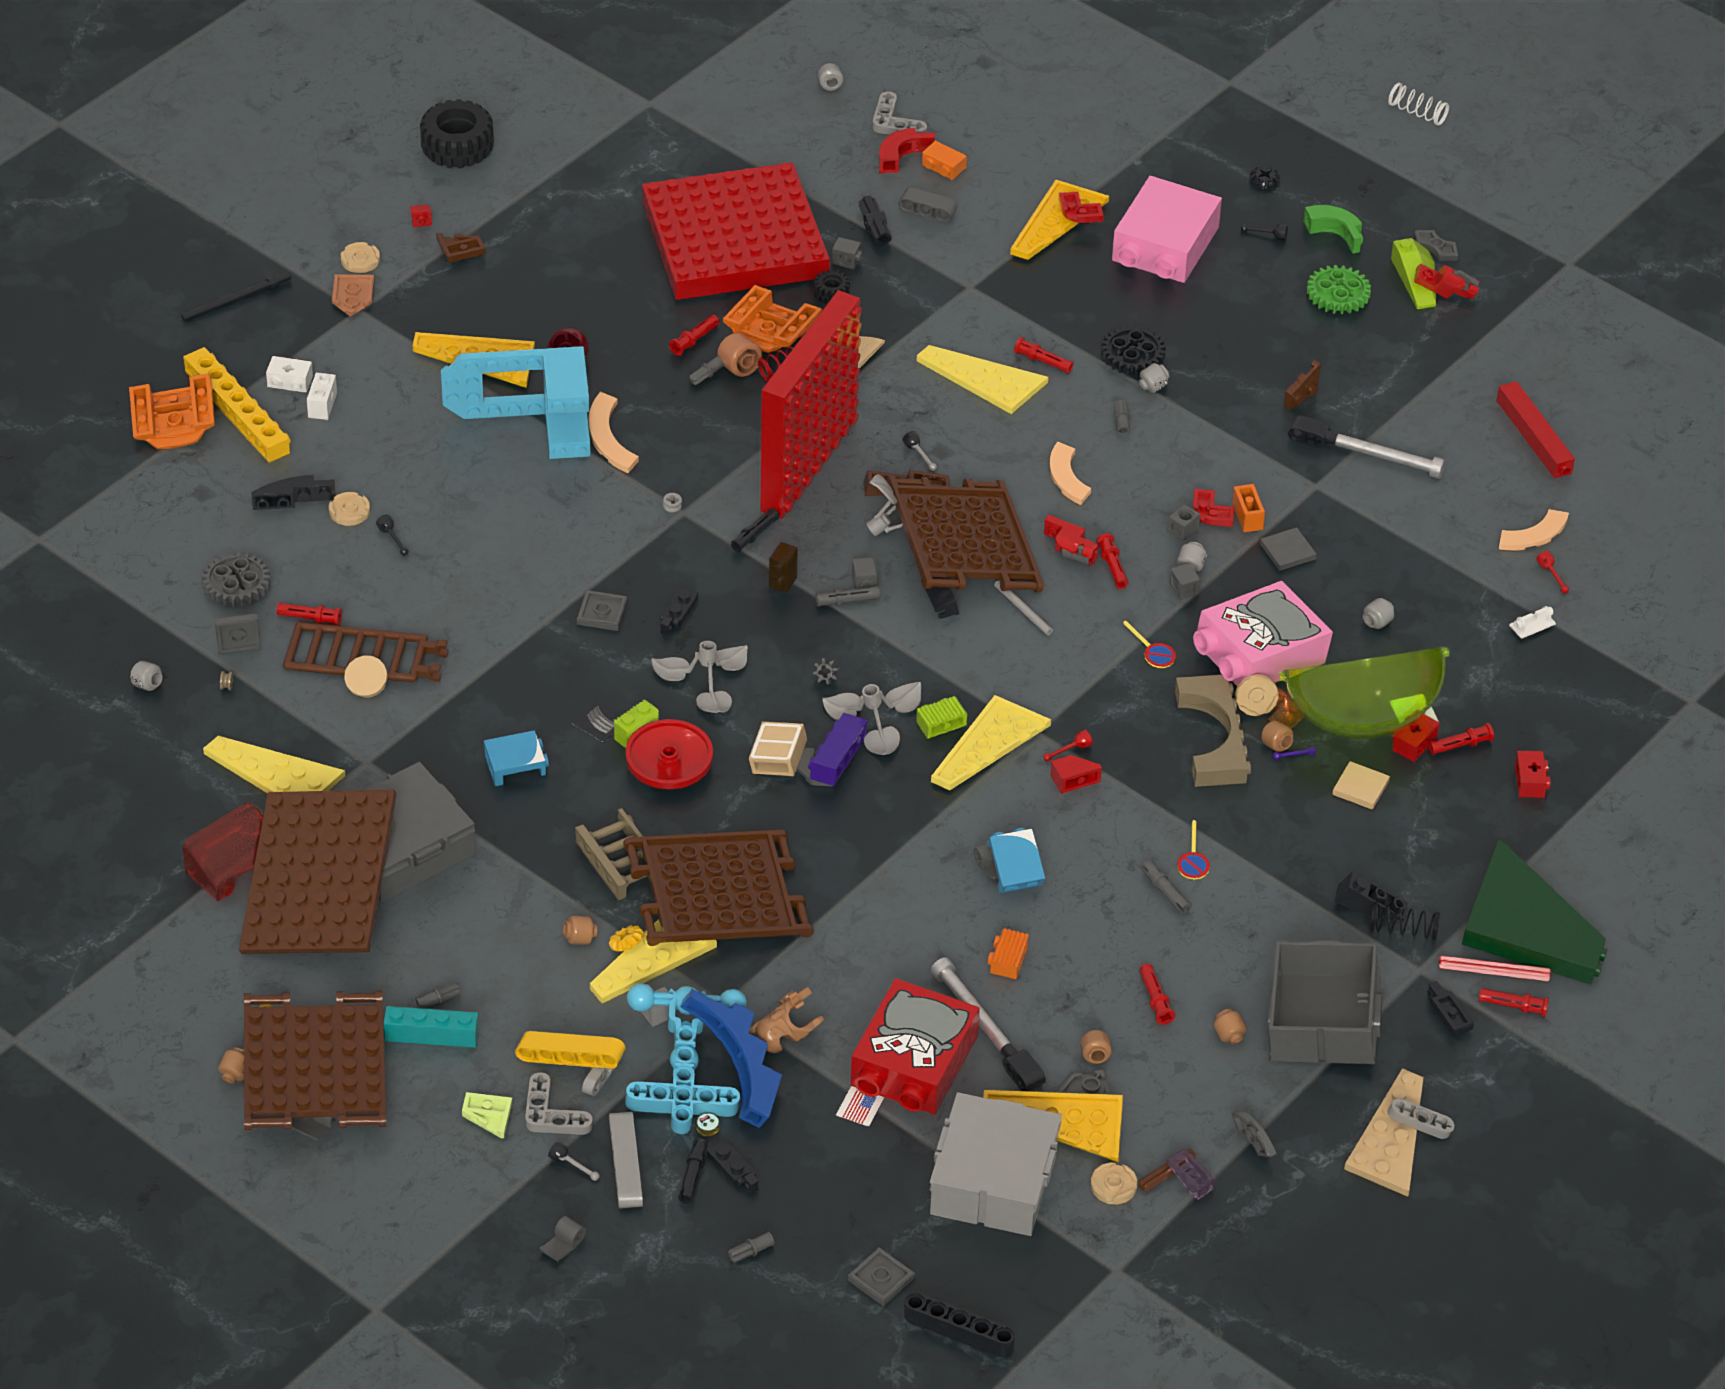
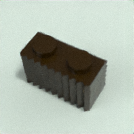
[768,542,798,593]

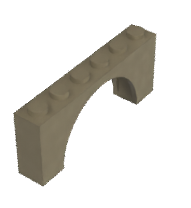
[1175,675,1251,787]

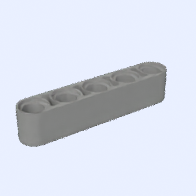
[609,1112,643,1209]

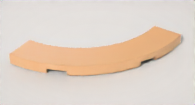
[589,392,639,473]

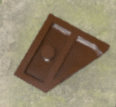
[436,233,486,263]
[1284,360,1321,410]

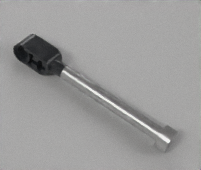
[1288,416,1445,479]
[931,957,1046,1092]

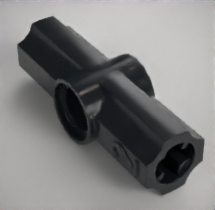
[859,196,892,246]

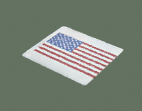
[836,1086,884,1126]

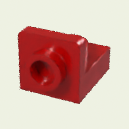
[410,205,432,227]

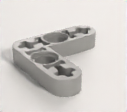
[873,91,927,135]
[525,1072,593,1135]

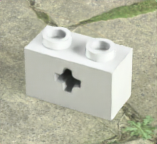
[266,356,313,393]
[307,373,337,420]

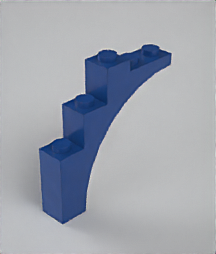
[680,989,782,1128]

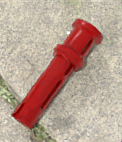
[669,315,720,356]
[1014,337,1074,374]
[1096,533,1129,589]
[277,602,343,626]
[1428,723,1494,755]
[1139,964,1176,1025]
[1479,987,1549,1018]

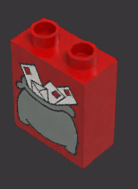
[851,978,980,1115]

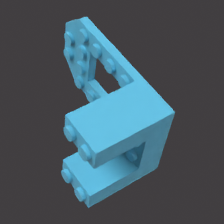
[441,346,590,459]

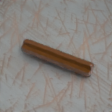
[1138,1148,1196,1192]

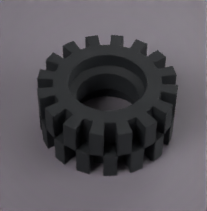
[814,269,850,303]

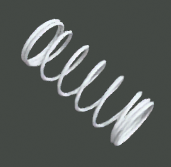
[1388,83,1449,126]

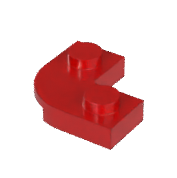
[1059,192,1104,223]
[1193,489,1234,527]

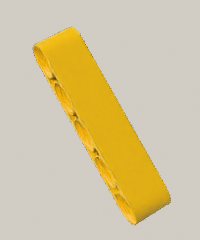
[515,1031,626,1069]

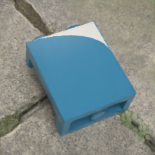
[484,730,549,786]
[987,828,1045,894]

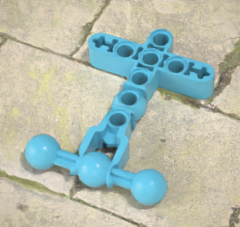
[625,983,747,1134]

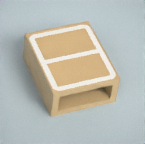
[749,722,807,776]

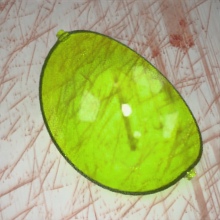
[1279,646,1449,739]

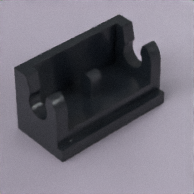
[921,577,959,619]

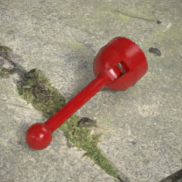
[1536,551,1569,594]
[1043,729,1093,761]

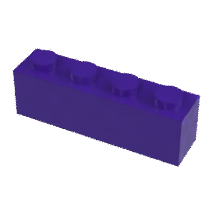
[808,713,868,786]

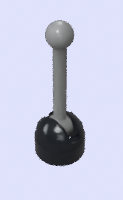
[902,431,937,471]
[548,1141,600,1181]

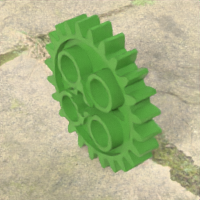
[1307,265,1371,314]

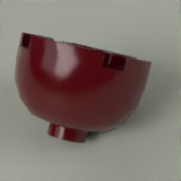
[548,327,589,359]

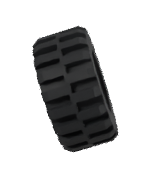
[420,99,494,168]

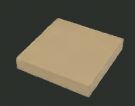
[1332,761,1390,810]

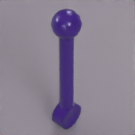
[1273,746,1316,760]

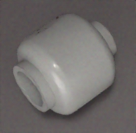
[818,63,843,91]
[1139,363,1170,393]
[1177,542,1207,572]
[1363,598,1394,629]
[130,661,163,691]

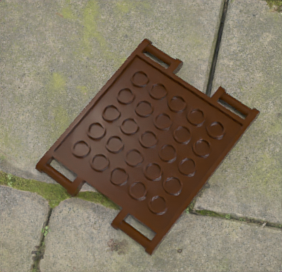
[886,476,1044,592]
[623,830,814,946]
[244,991,386,1130]

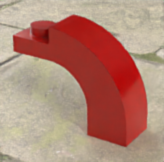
[879,128,935,173]

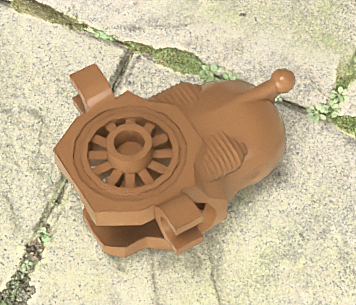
[748,987,825,1053]

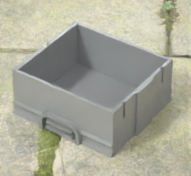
[929,1092,1062,1236]

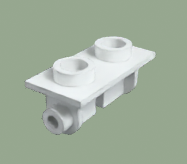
[1509,606,1556,639]

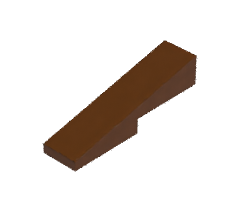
[864,470,950,496]

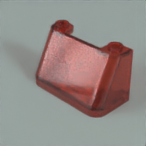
[183,802,264,902]

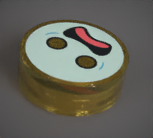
[696,1113,720,1136]

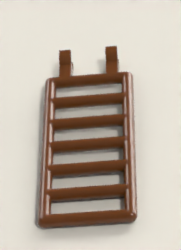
[283,622,449,683]

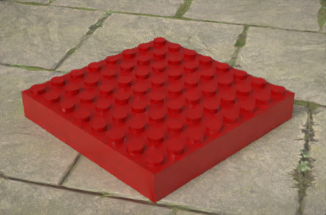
[642,162,830,300]
[760,290,862,519]

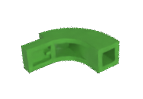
[1303,205,1363,254]

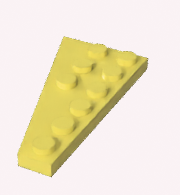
[917,345,1048,414]
[931,695,1051,790]
[203,736,345,793]
[590,919,717,1004]

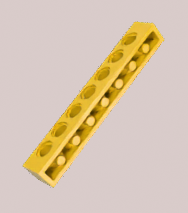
[183,347,291,463]

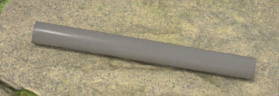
[994,580,1053,636]

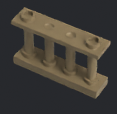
[575,808,647,900]

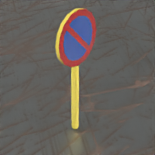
[1123,621,1176,668]
[1177,820,1210,880]

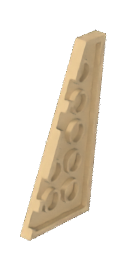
[1344,1068,1423,1197]

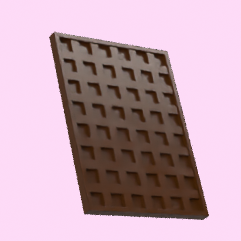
[239,789,397,954]

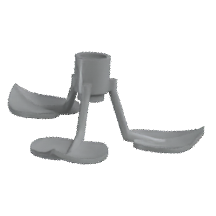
[866,474,903,536]
[652,641,748,713]
[822,682,921,755]

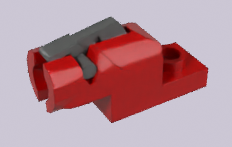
[1414,264,1480,299]
[1044,514,1099,566]

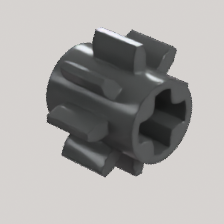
[813,657,840,684]

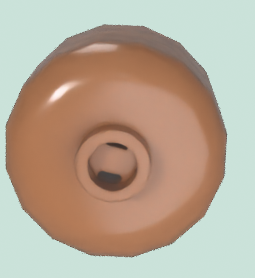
[717,333,762,377]

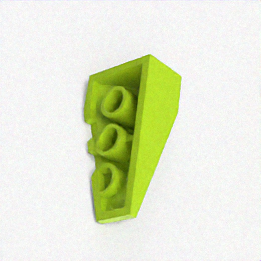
[1391,238,1436,309]

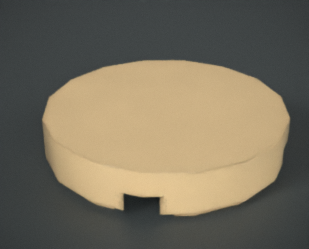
[341,242,380,273]
[329,492,370,526]
[344,656,388,698]
[1235,674,1279,716]
[1091,1162,1137,1205]

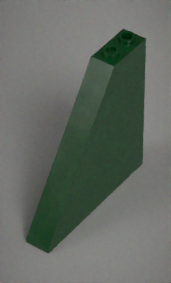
[1461,840,1608,985]

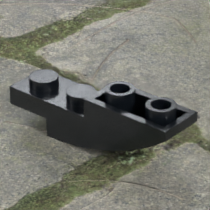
[251,475,336,510]

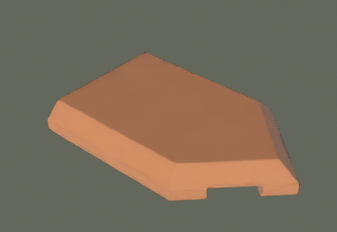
[332,274,374,317]

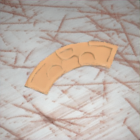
[1050,442,1091,505]
[1499,509,1569,551]

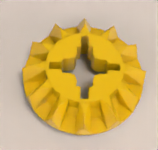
[609,925,644,951]

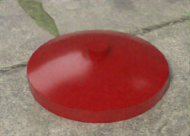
[626,719,713,789]

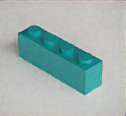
[383,1006,479,1048]

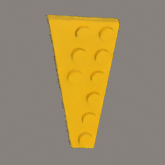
[1010,180,1109,260]
[413,332,535,388]
[983,1090,1123,1163]

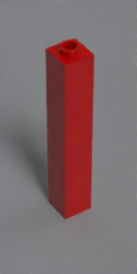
[1497,381,1575,479]

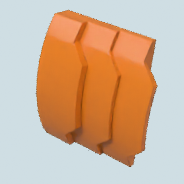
[723,285,822,353]
[129,374,215,449]

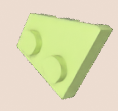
[462,1092,512,1138]

